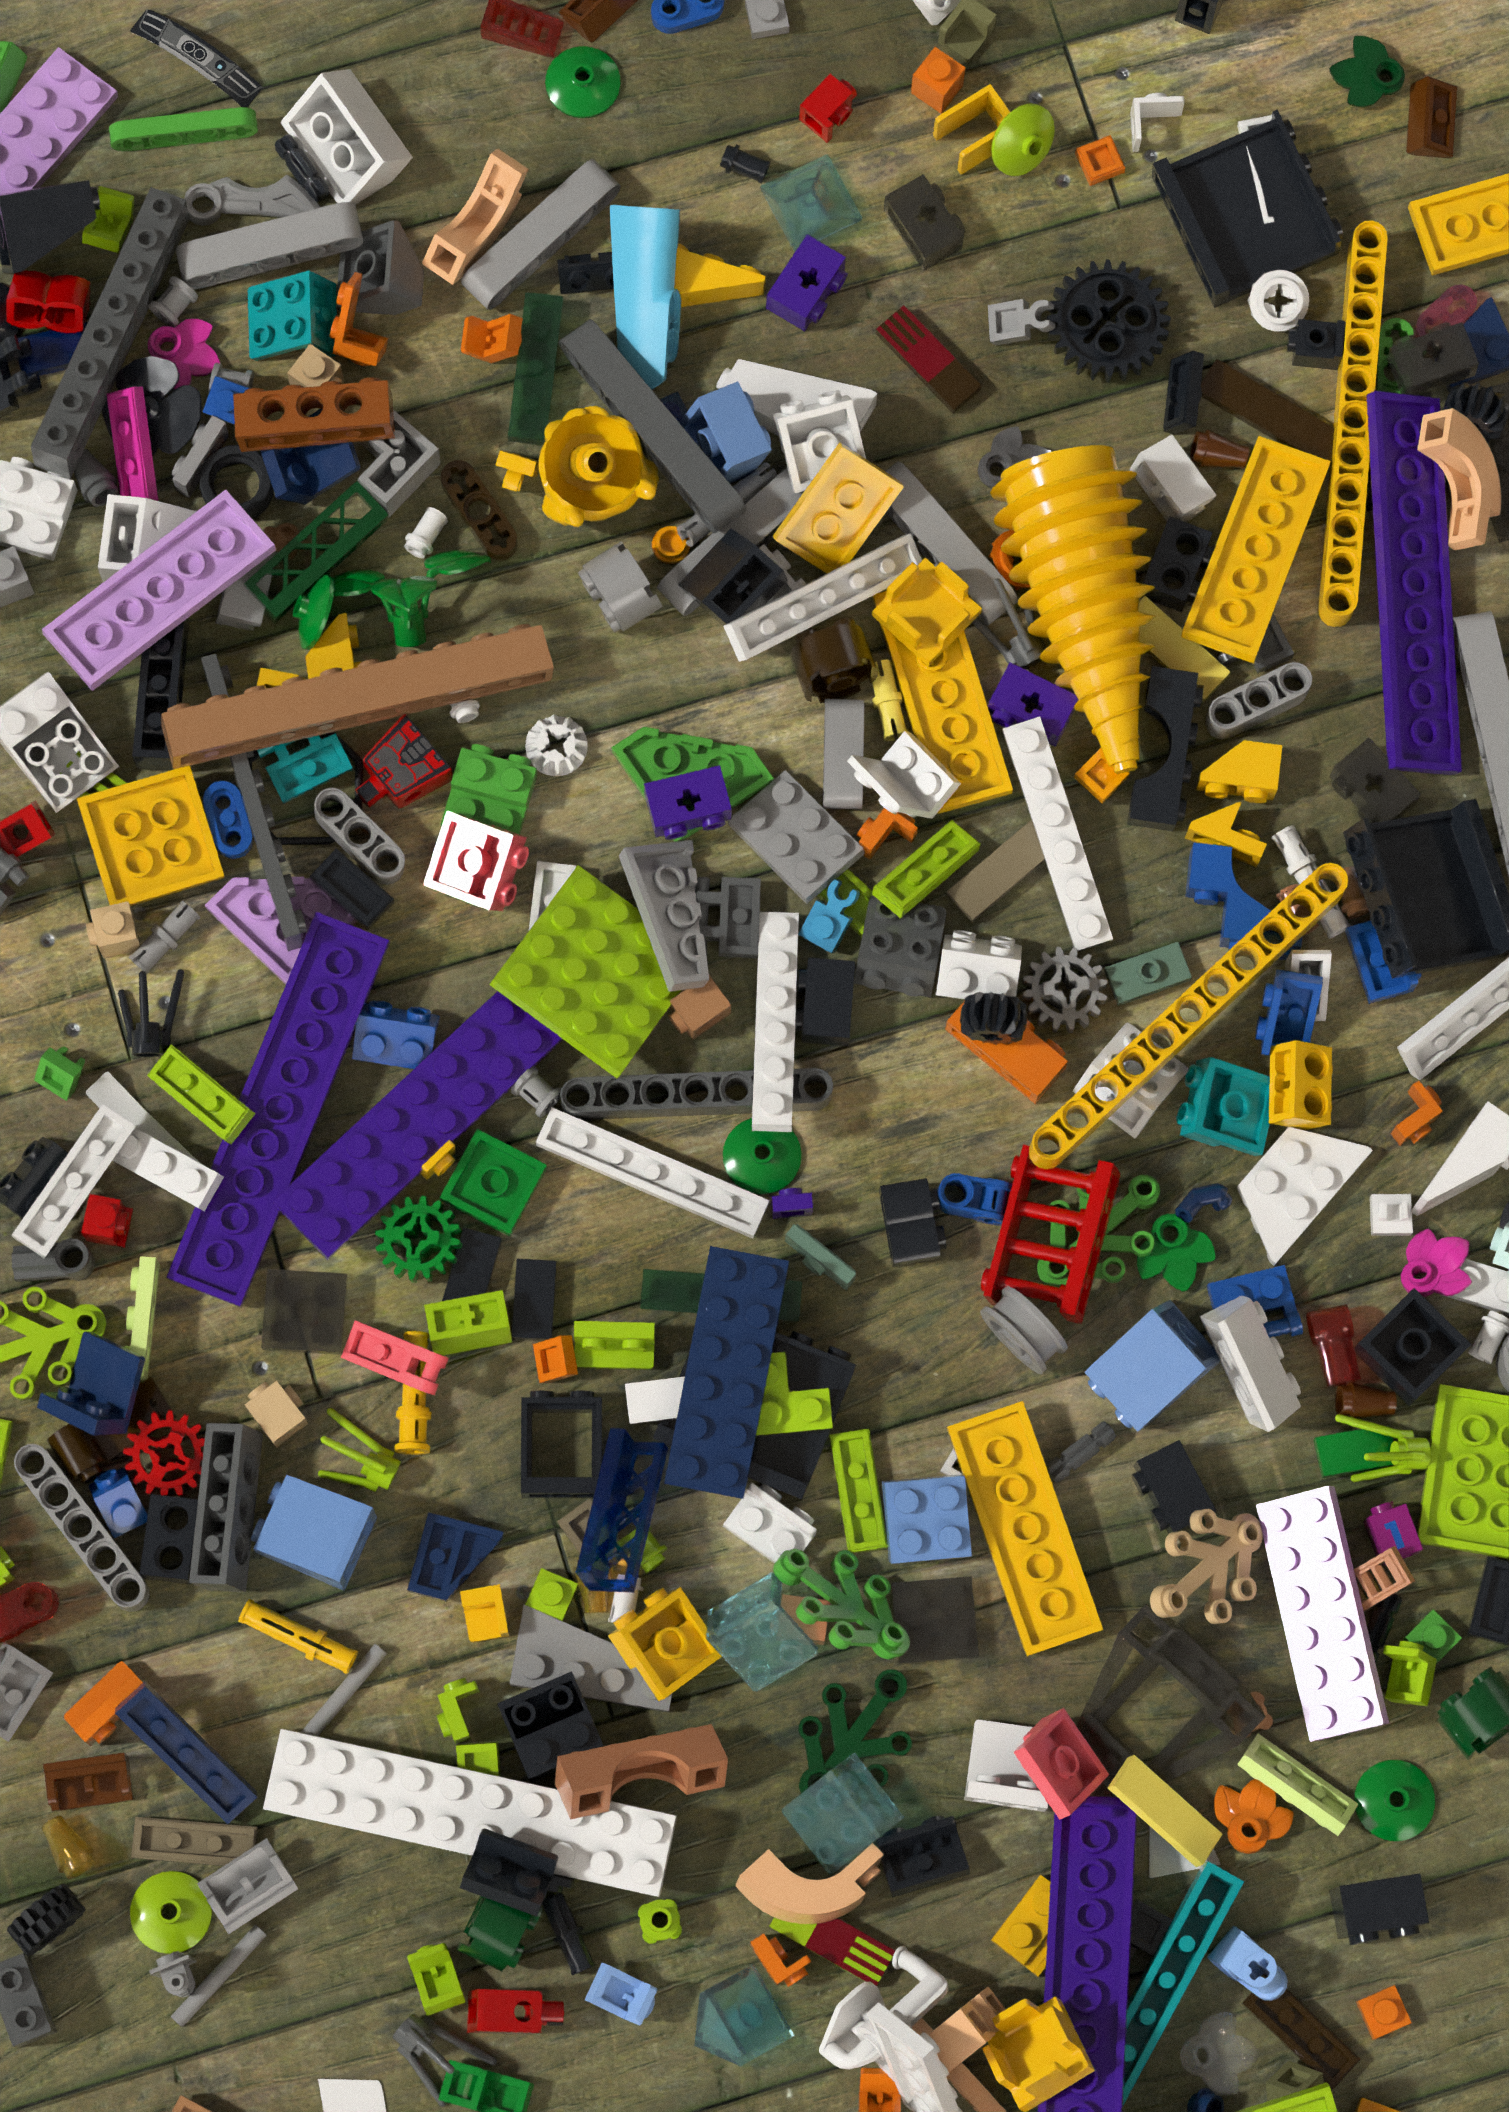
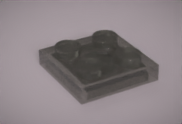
[261,1269,348,1355]
[891,1576,979,1665]

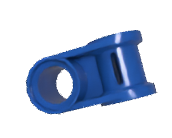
[937,1173,1012,1226]

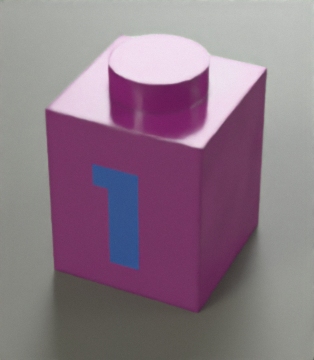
[1363,1501,1423,1566]

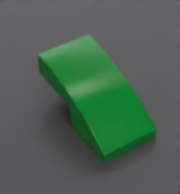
[1313,1425,1395,1479]
[438,2060,534,2112]

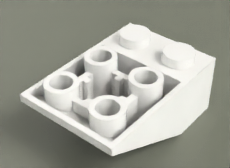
[98,494,197,582]
[0,672,119,813]

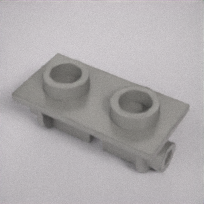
[149,1951,197,1997]

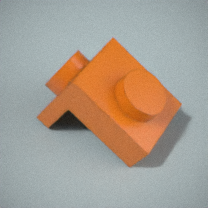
[461,314,523,364]
[856,808,918,860]
[1391,1080,1443,1146]
[859,2068,901,2112]

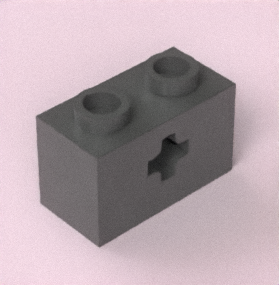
[0,1953,57,2048]

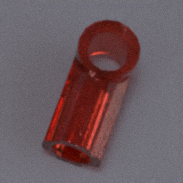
[1306,1304,1361,1388]

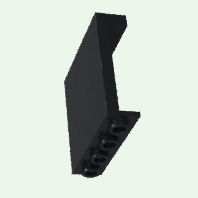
[1152,109,1344,308]
[1343,799,1509,979]
[653,1330,857,1499]

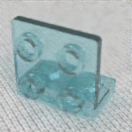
[706,1572,818,1692]
[782,1752,904,1874]

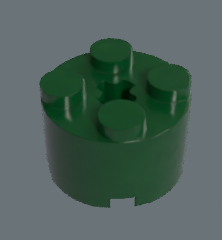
[1437,1667,1509,1760]
[457,1896,543,1972]

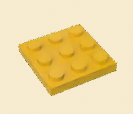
[77,766,225,906]

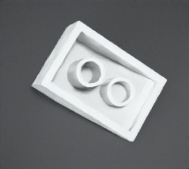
[1412,1101,1509,1216]

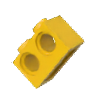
[1269,1040,1333,1130]

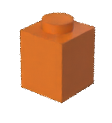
[911,47,966,114]

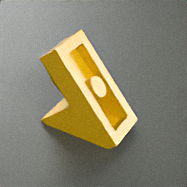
[1185,802,1267,867]

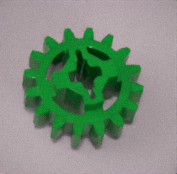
[375,1195,462,1283]

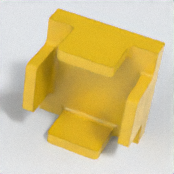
[872,557,982,667]
[982,1996,1095,2112]

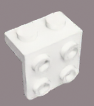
[936,930,1022,999]

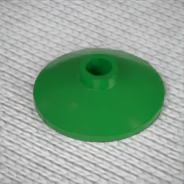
[545,46,621,118]
[293,575,334,650]
[723,1118,802,1195]
[1354,1760,1435,1841]

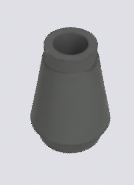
[74,449,119,507]

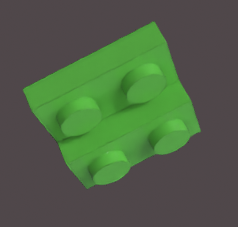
[441,744,537,835]

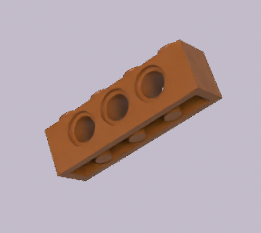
[233,377,395,452]

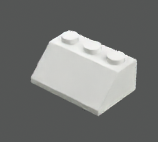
[280,69,413,205]
[1199,1296,1301,1432]

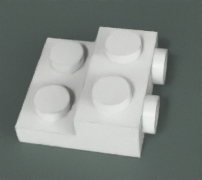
[773,390,866,493]
[0,457,78,561]

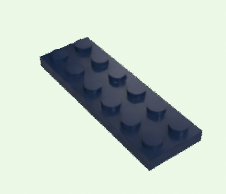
[664,1246,790,1499]

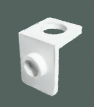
[1130,93,1185,152]

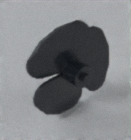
[102,356,202,456]

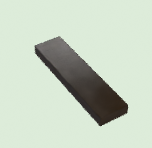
[1201,359,1334,467]

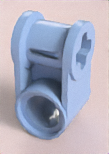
[1207,1926,1288,2001]

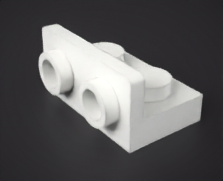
[723,1483,817,1564]

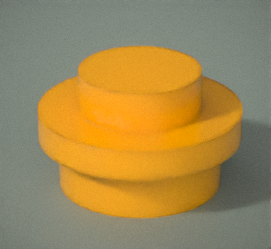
[652,526,690,564]

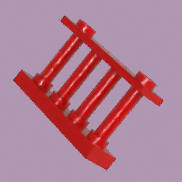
[981,1144,1121,1324]

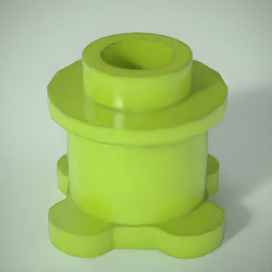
[616,1521,667,1574]
[638,1899,682,1944]

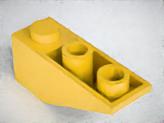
[674,243,766,307]

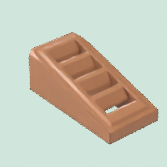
[1354,1546,1415,1612]

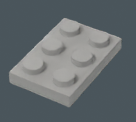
[728,770,865,904]

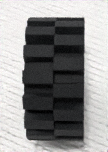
[7,1883,86,1957]

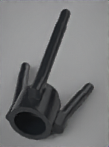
[118,969,184,1057]

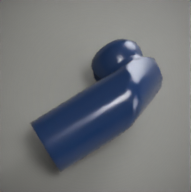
[1175,1183,1232,1223]

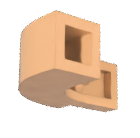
[422,149,529,285]
[1417,408,1501,551]
[735,1843,884,1924]

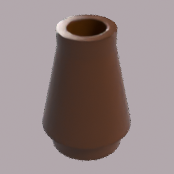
[1190,429,1249,469]
[1335,1382,1397,1419]

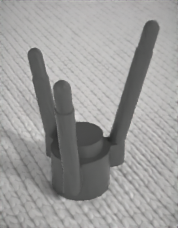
[972,578,1047,670]
[392,2013,497,2107]

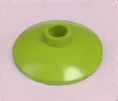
[991,103,1055,176]
[130,1871,212,1954]

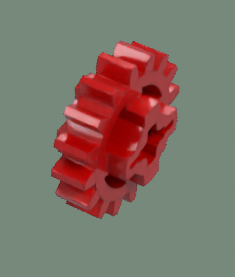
[123,1409,205,1496]

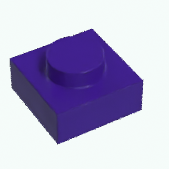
[771,1188,813,1219]

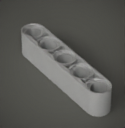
[461,159,621,310]
[176,202,363,289]
[885,461,1018,625]
[657,468,804,616]
[14,1444,150,1612]

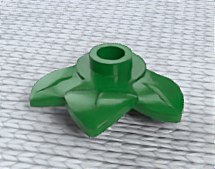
[1137,1214,1215,1292]

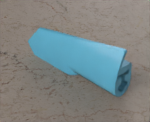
[610,205,681,390]

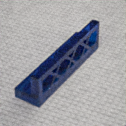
[575,1428,668,1593]

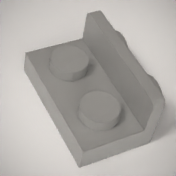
[0,1642,53,1742]

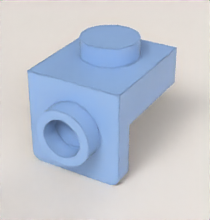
[585,1963,657,2026]

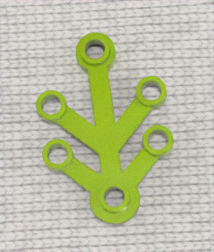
[0,1287,107,1400]

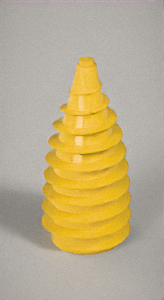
[990,445,1156,774]

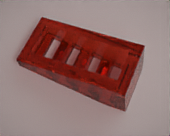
[480,0,564,58]

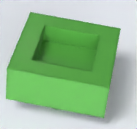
[1403,1609,1462,1664]

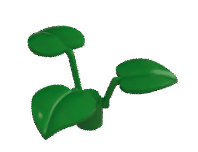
[333,550,492,647]

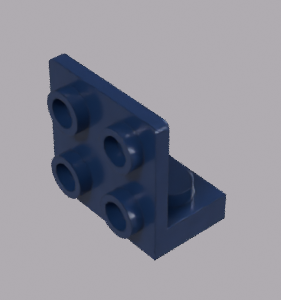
[260,408,361,505]
[37,1332,145,1436]

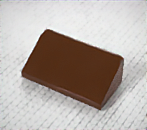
[558,0,638,43]
[1406,76,1457,158]

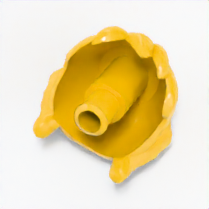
[538,406,659,527]

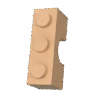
[928,1987,1006,2072]

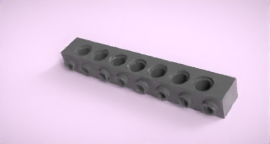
[31,187,189,479]

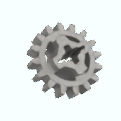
[1022,947,1108,1033]

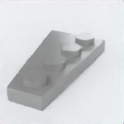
[619,840,709,992]

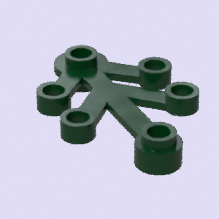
[798,1669,912,1806]

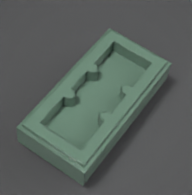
[1104,942,1192,1006]
[785,1224,856,1291]

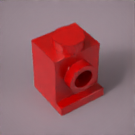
[799,73,857,143]
[0,800,55,857]
[81,1194,134,1248]

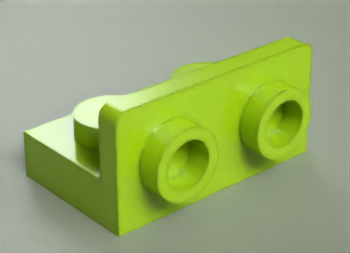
[574,1321,655,1370]

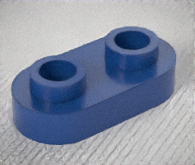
[651,0,724,34]
[203,781,253,859]

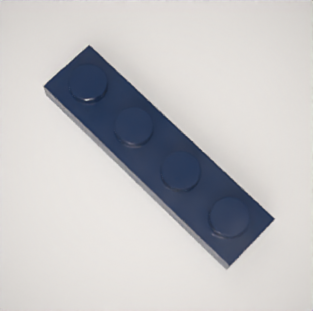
[115,1681,257,1824]

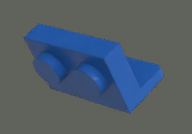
[1345,921,1422,1004]
[1255,969,1323,1055]
[352,1001,440,1069]

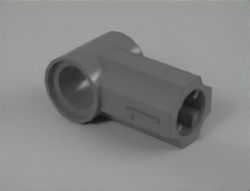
[12,1238,95,1282]

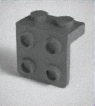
[854,896,946,998]

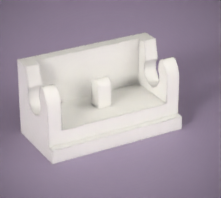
[1130,435,1216,522]

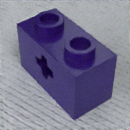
[766,234,848,332]
[988,662,1078,747]
[644,765,732,840]

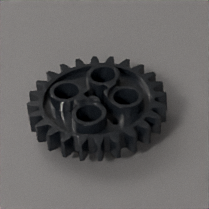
[1046,259,1171,383]

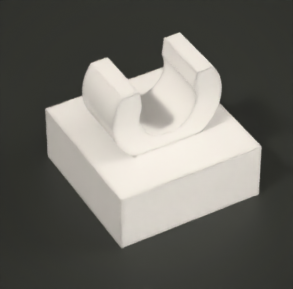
[1370,1194,1413,1236]

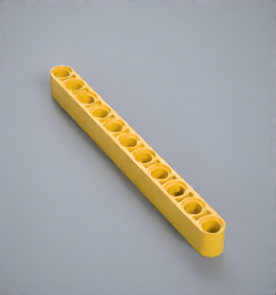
[1318,220,1388,627]
[1029,863,1348,1169]

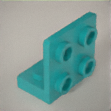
[248,270,338,361]

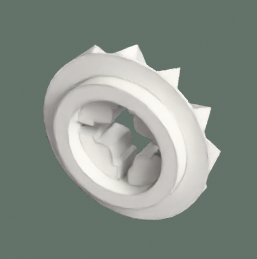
[1248,270,1309,332]
[525,714,588,776]

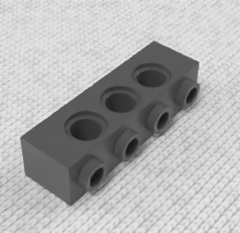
[189,1423,263,1592]

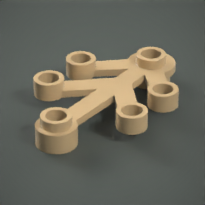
[1150,1509,1263,1624]

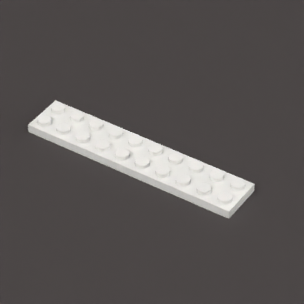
[263,1729,677,1897]

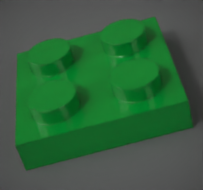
[439,1129,547,1236]

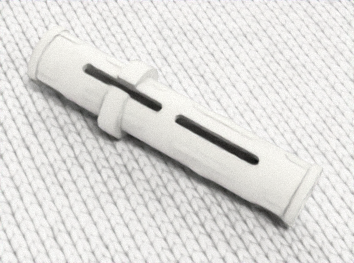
[1272,825,1351,939]

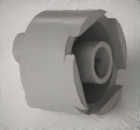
[578,541,663,633]

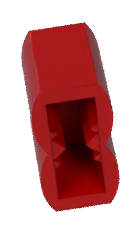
[6,271,90,333]

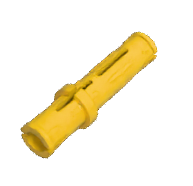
[238,1599,358,1674]

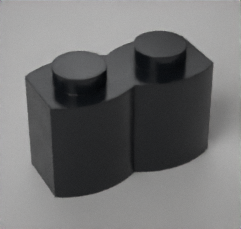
[879,1178,947,1267]

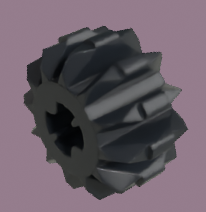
[1443,382,1509,443]
[960,992,1027,1045]

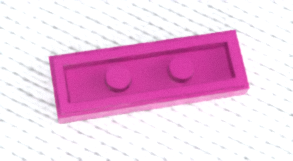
[107,387,158,501]

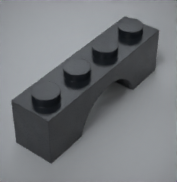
[1127,666,1204,832]

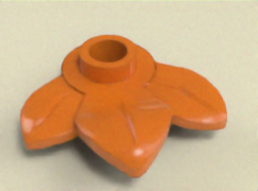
[1214,1779,1294,1854]

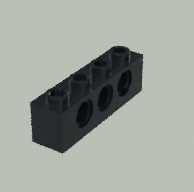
[132,618,189,771]

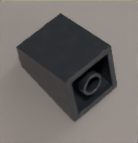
[0,180,100,273]

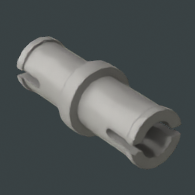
[128,900,201,974]

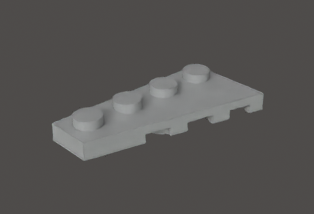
[510,1605,672,1713]

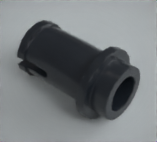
[720,144,771,184]

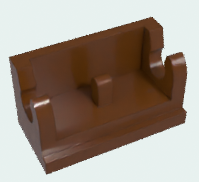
[43,1753,134,1812]

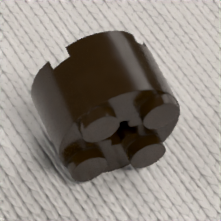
[790,618,878,703]

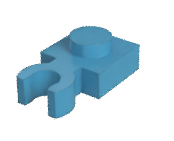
[798,879,860,953]

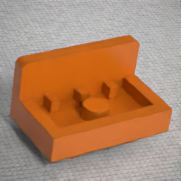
[64,1661,143,1746]

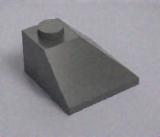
[336,220,424,315]

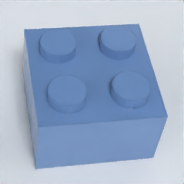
[679,381,772,484]
[882,1474,972,1564]

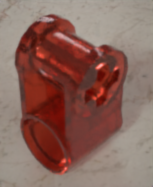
[0,1582,59,1643]

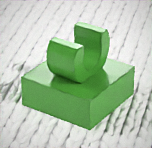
[34,1046,85,1101]

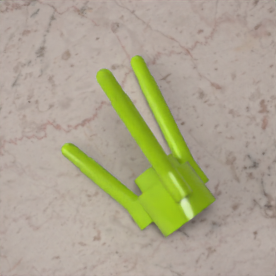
[318,1408,401,1492]
[1335,1414,1431,1482]

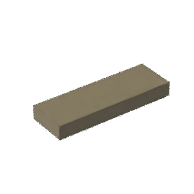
[946,820,1045,923]
[131,1817,258,1866]

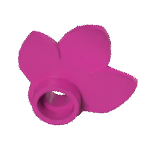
[148,319,220,389]
[1401,1229,1472,1297]

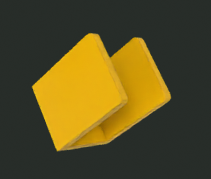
[933,84,1010,175]

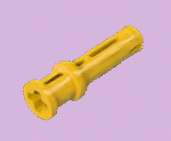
[394,1331,432,1455]

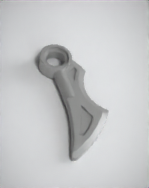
[184,174,320,226]

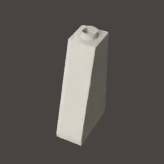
[716,359,877,436]

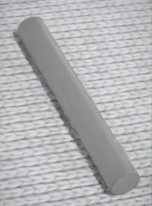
[300,1644,387,1736]
[171,1924,267,2028]

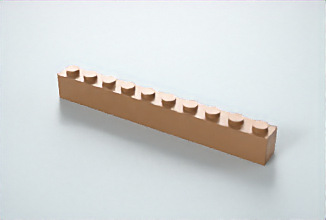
[161,624,554,769]

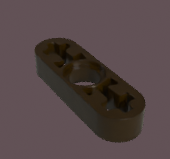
[441,460,518,561]

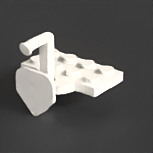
[819,1946,963,2112]

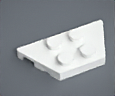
[1237,1127,1373,1266]

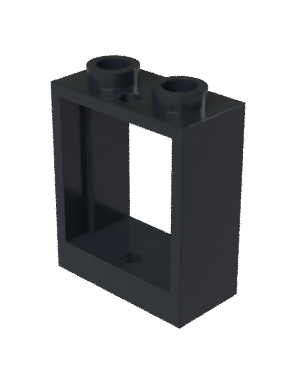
[521,1390,602,1498]

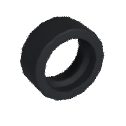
[199,445,274,519]

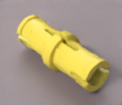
[872,660,908,741]

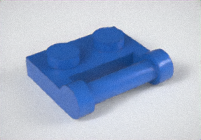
[1207,1265,1303,1338]

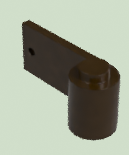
[47,1376,177,1484]

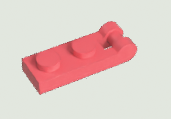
[341,1320,449,1396]

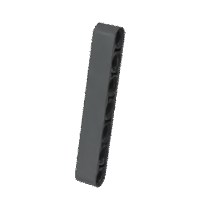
[559,319,747,533]
[560,1068,833,1120]

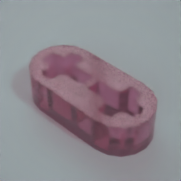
[1414,284,1477,348]

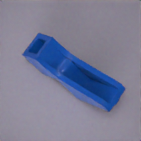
[1185,842,1302,960]

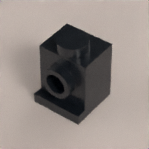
[1286,319,1345,370]

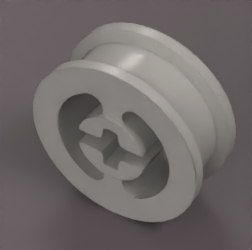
[980,1286,1068,1374]

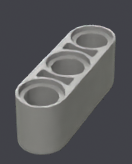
[1205,662,1312,739]
[823,699,864,809]
[314,788,405,885]

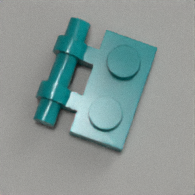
[257,733,353,804]

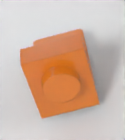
[330,272,389,366]

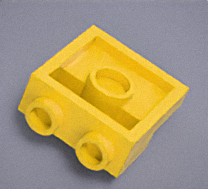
[608,1587,725,1701]

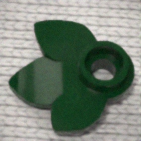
[1329,36,1405,107]

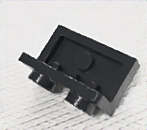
[0,1137,68,1219]
[876,1816,970,1898]

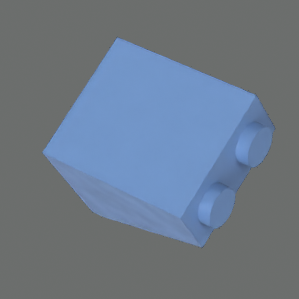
[1084,1300,1220,1432]
[251,1474,377,1591]

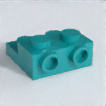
[1176,1057,1270,1156]

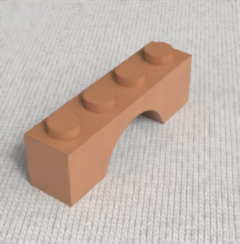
[555,1724,728,1820]

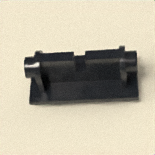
[557,252,614,294]

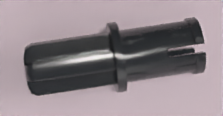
[542,1893,596,1976]

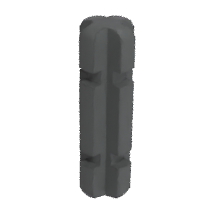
[1046,1421,1116,1483]

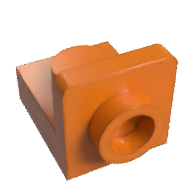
[750,1934,811,1987]

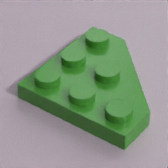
[611,727,774,842]

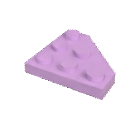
[205,877,357,985]

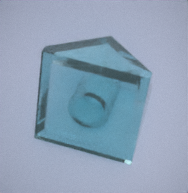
[760,154,862,252]
[694,1964,794,2068]

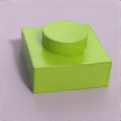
[525,1568,578,1621]
[456,1742,501,1777]

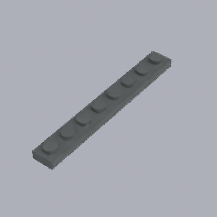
[201,654,307,951]

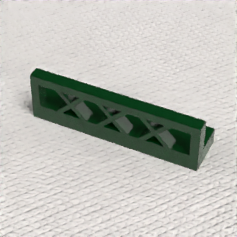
[244,481,389,624]

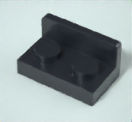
[460,1828,559,1916]

